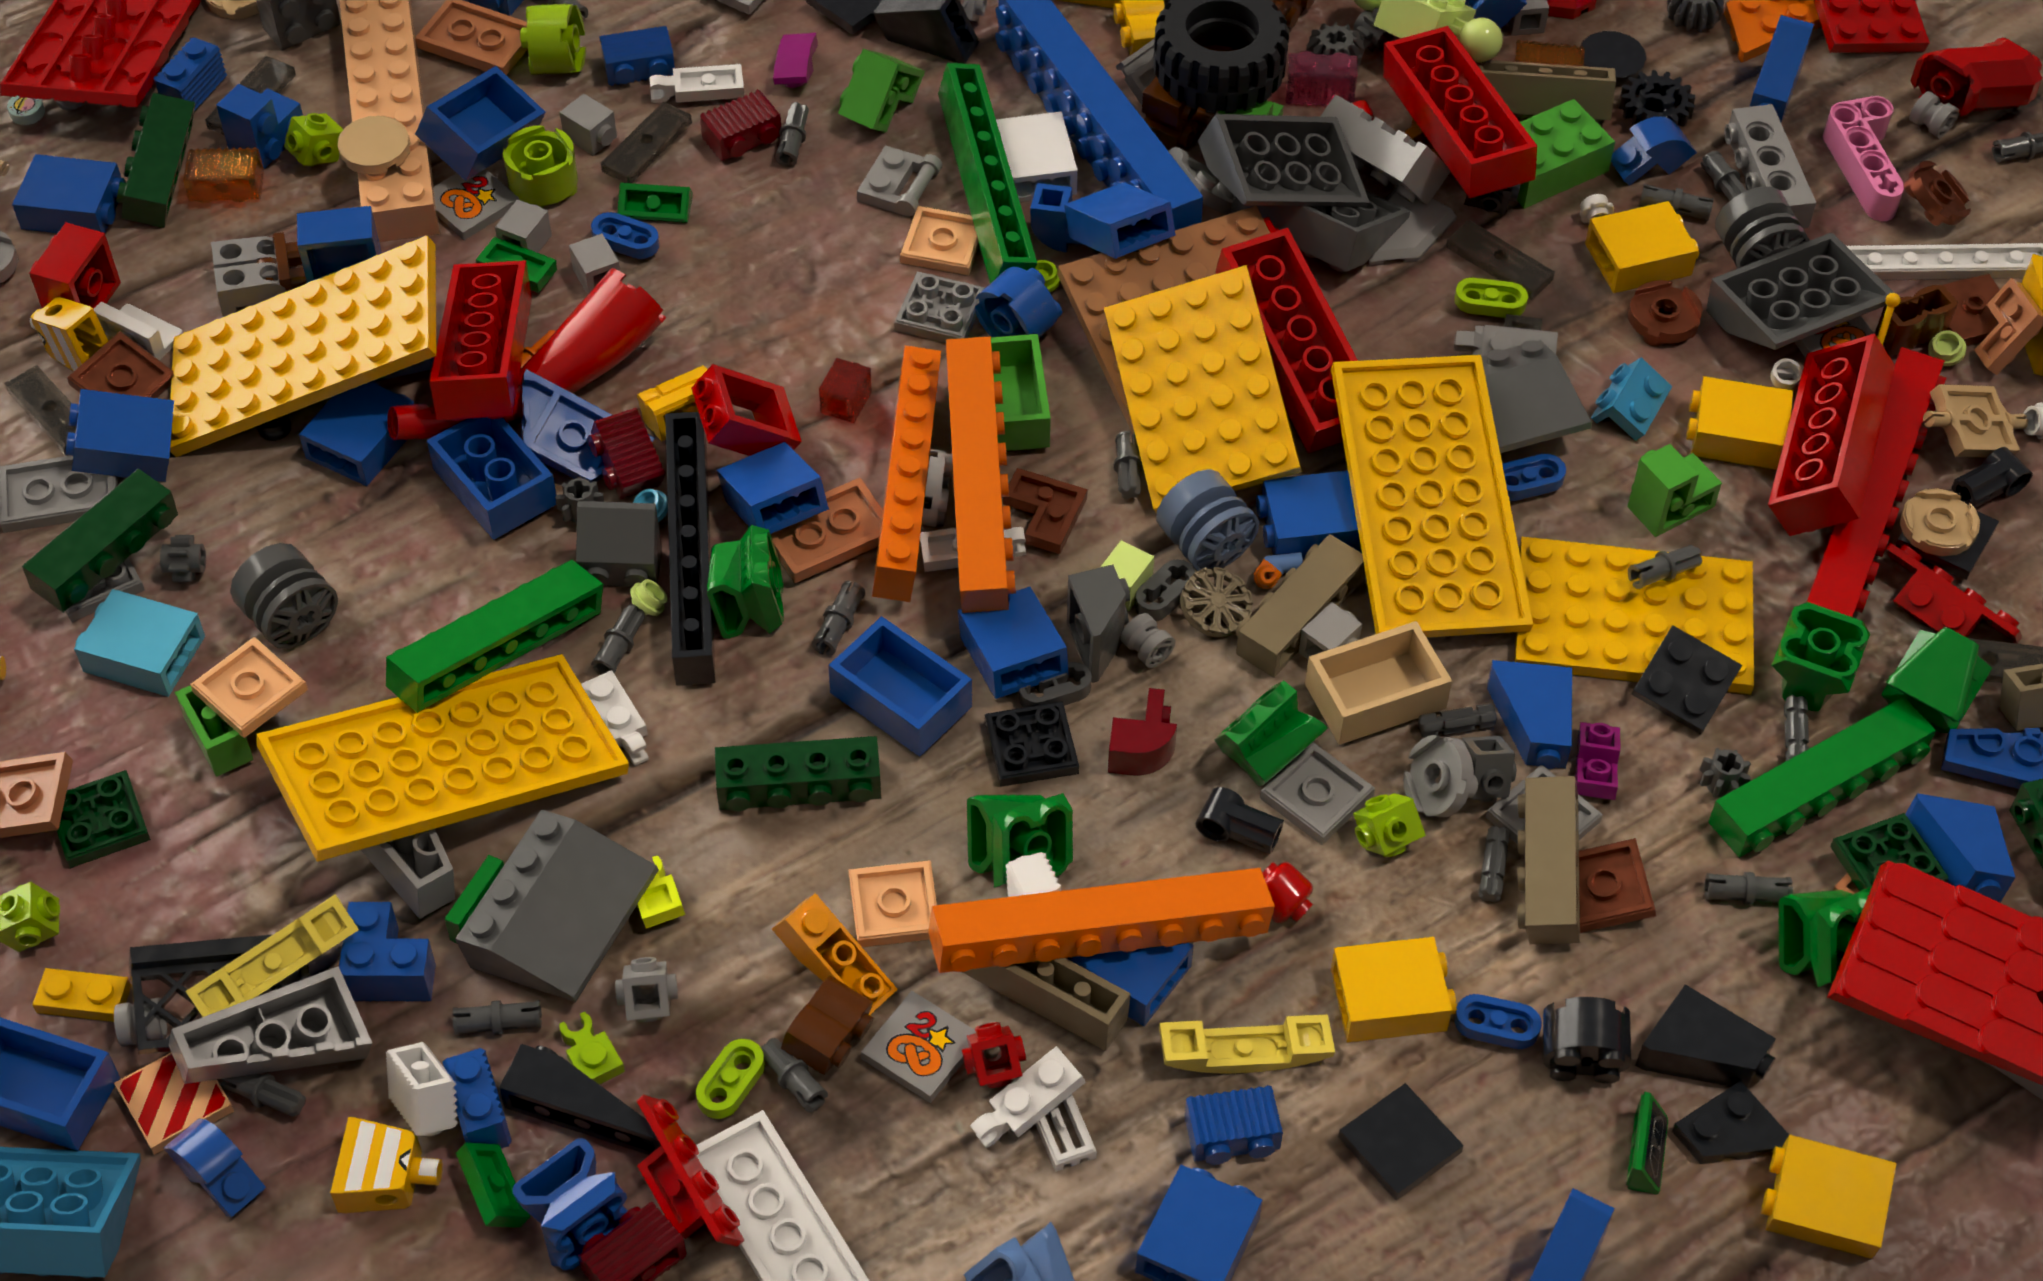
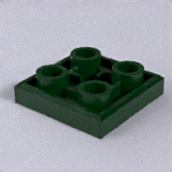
[57,770,151,868]
[1830,813,1949,891]

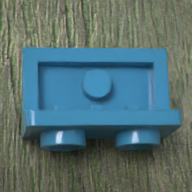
[1591,357,1673,441]

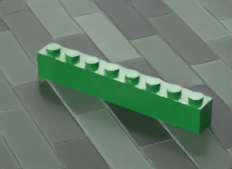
[938,63,1037,283]

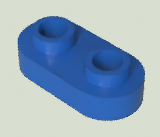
[591,212,659,259]
[1502,454,1566,501]
[1454,994,1542,1049]

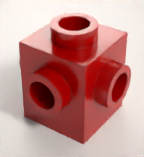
[961,1022,1026,1088]

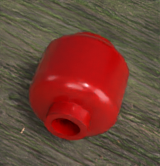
[1262,861,1314,924]

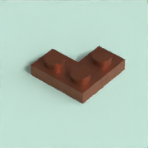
[1003,468,1088,554]

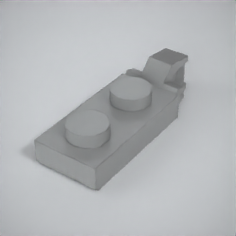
[1454,325,1558,356]

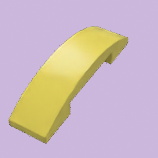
[185,894,359,1017]
[1159,1014,1335,1074]

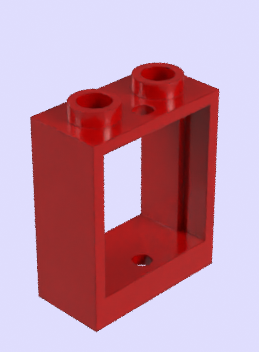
[691,364,802,456]

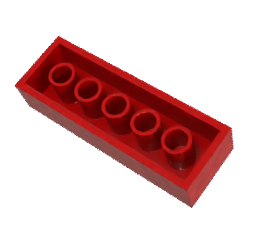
[1383,26,1537,198]
[1215,228,1358,453]
[430,260,532,421]
[1768,333,1895,537]

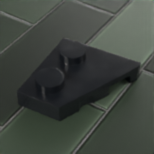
[1672,1081,1789,1164]

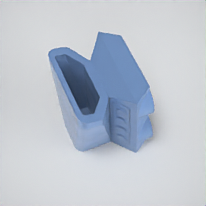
[963,1222,1075,1281]

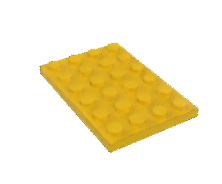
[1104,265,1302,514]
[1514,537,1754,695]

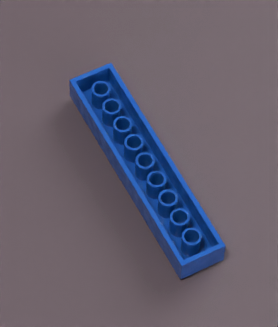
[995,0,1203,230]

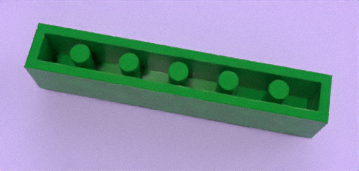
[386,559,603,713]
[1708,697,1936,858]

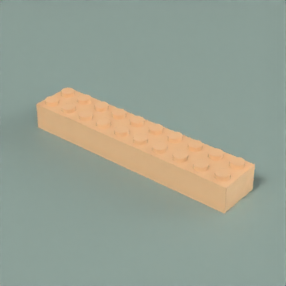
[339,0,440,242]

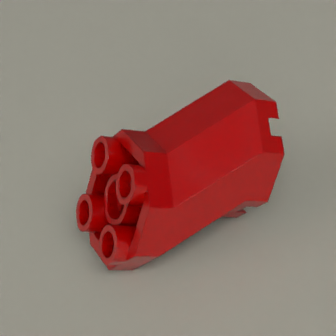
[1910,38,2042,116]

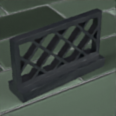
[129,934,310,1055]

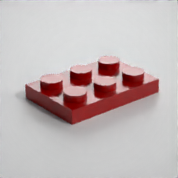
[1814,0,1930,53]

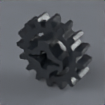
[1619,70,1696,127]

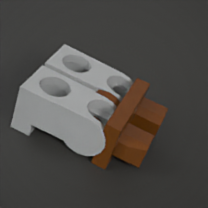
[211,232,307,317]

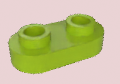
[1454,277,1528,318]
[696,1039,765,1119]

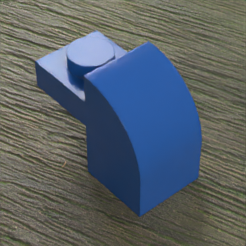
[1611,117,1697,186]
[1030,183,1084,253]
[164,1119,266,1217]

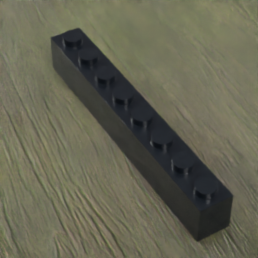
[665,412,716,686]

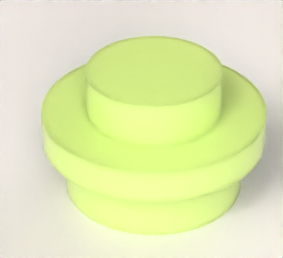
[1928,330,1966,366]
[630,579,668,616]

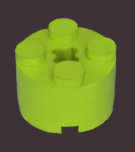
[520,4,586,75]
[503,125,578,208]

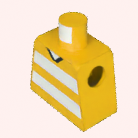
[30,297,108,372]
[330,1117,443,1213]

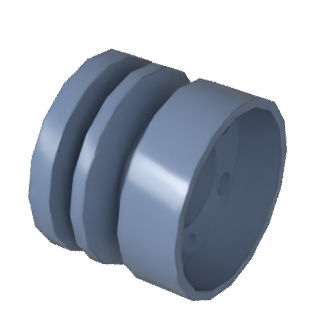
[1156,469,1259,571]

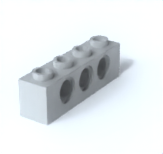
[1724,104,1817,228]

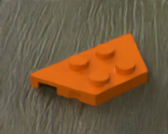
[1724,0,1822,63]

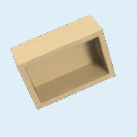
[1305,621,1452,745]

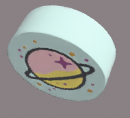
[7,96,45,125]

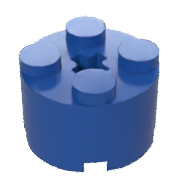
[975,267,1063,338]

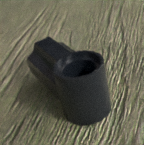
[1951,447,2033,508]
[1195,787,1284,854]

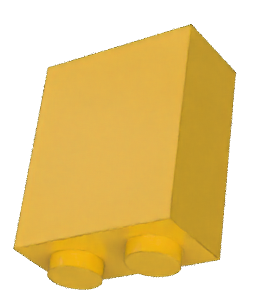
[1585,201,1699,294]
[1686,376,1793,470]
[1331,937,1457,1043]
[1761,1135,1897,1259]

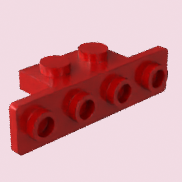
[1886,543,2022,644]
[636,1094,745,1247]

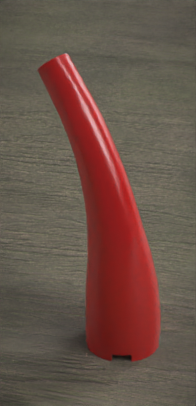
[387,268,666,440]

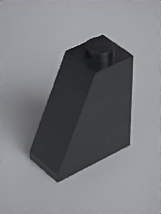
[873,0,979,64]
[1635,984,1776,1088]

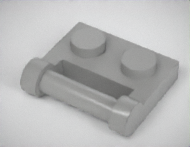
[857,145,942,216]
[1168,147,1234,215]

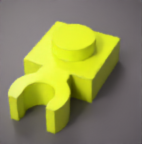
[637,855,686,929]

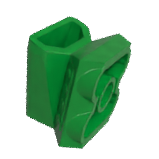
[707,525,784,639]
[1771,602,1870,711]
[1881,627,1992,734]
[1214,680,1328,786]
[967,793,1073,888]
[1778,886,1872,987]

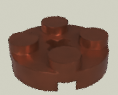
[1903,161,1971,226]
[1628,280,1703,346]

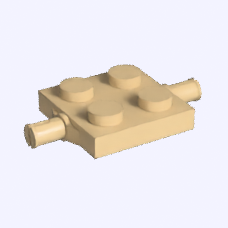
[1923,384,2028,457]

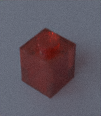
[819,358,872,424]

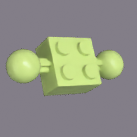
[1354,0,1503,62]

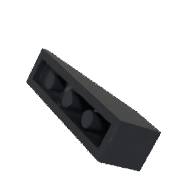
[499,1044,661,1155]

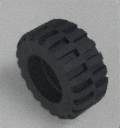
[1153,0,1289,114]

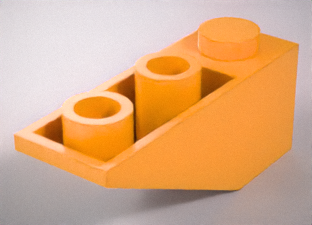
[772,893,898,1015]

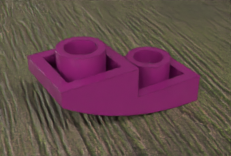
[773,33,818,88]
[1575,722,1621,800]

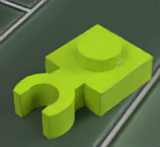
[559,1012,625,1085]

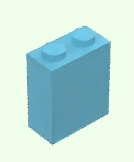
[74,589,205,697]

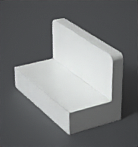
[94,302,183,361]

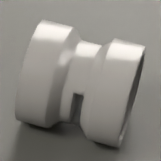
[1909,91,1959,138]
[1120,613,1175,668]
[114,998,167,1047]

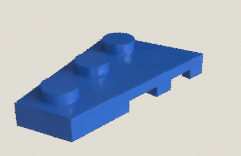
[1941,728,2043,789]

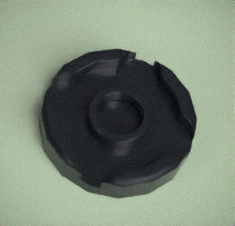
[1578,31,1646,86]

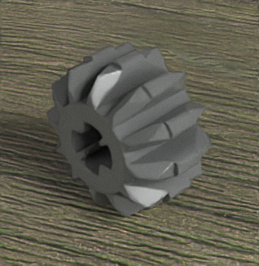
[1667,0,1725,33]
[1306,21,1364,79]

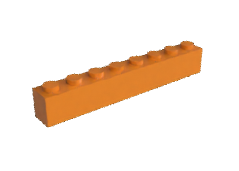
[946,336,1016,613]
[872,345,941,602]
[928,868,1275,973]

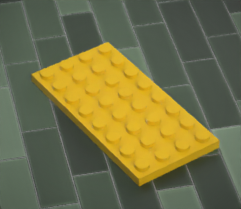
[170,235,436,457]
[1331,355,1533,638]
[256,654,629,862]

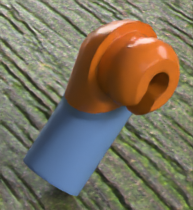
[1254,552,1303,589]

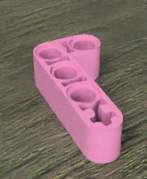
[1823,96,1904,221]

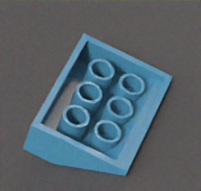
[0,1147,141,1278]

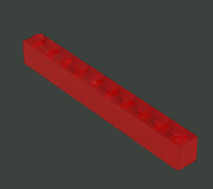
[1807,347,1947,617]

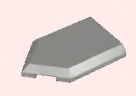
[1368,187,1456,266]

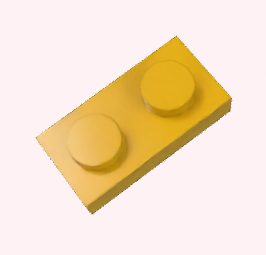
[32,968,132,1022]

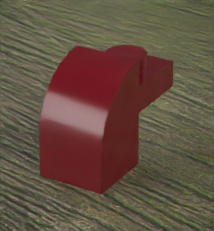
[1108,688,1177,776]

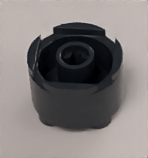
[1543,997,1631,1083]

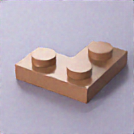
[1974,278,2043,375]

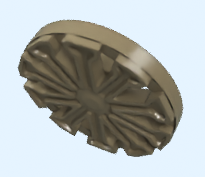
[1180,567,1253,637]

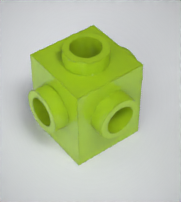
[284,113,343,166]
[1353,793,1426,857]
[0,881,60,952]

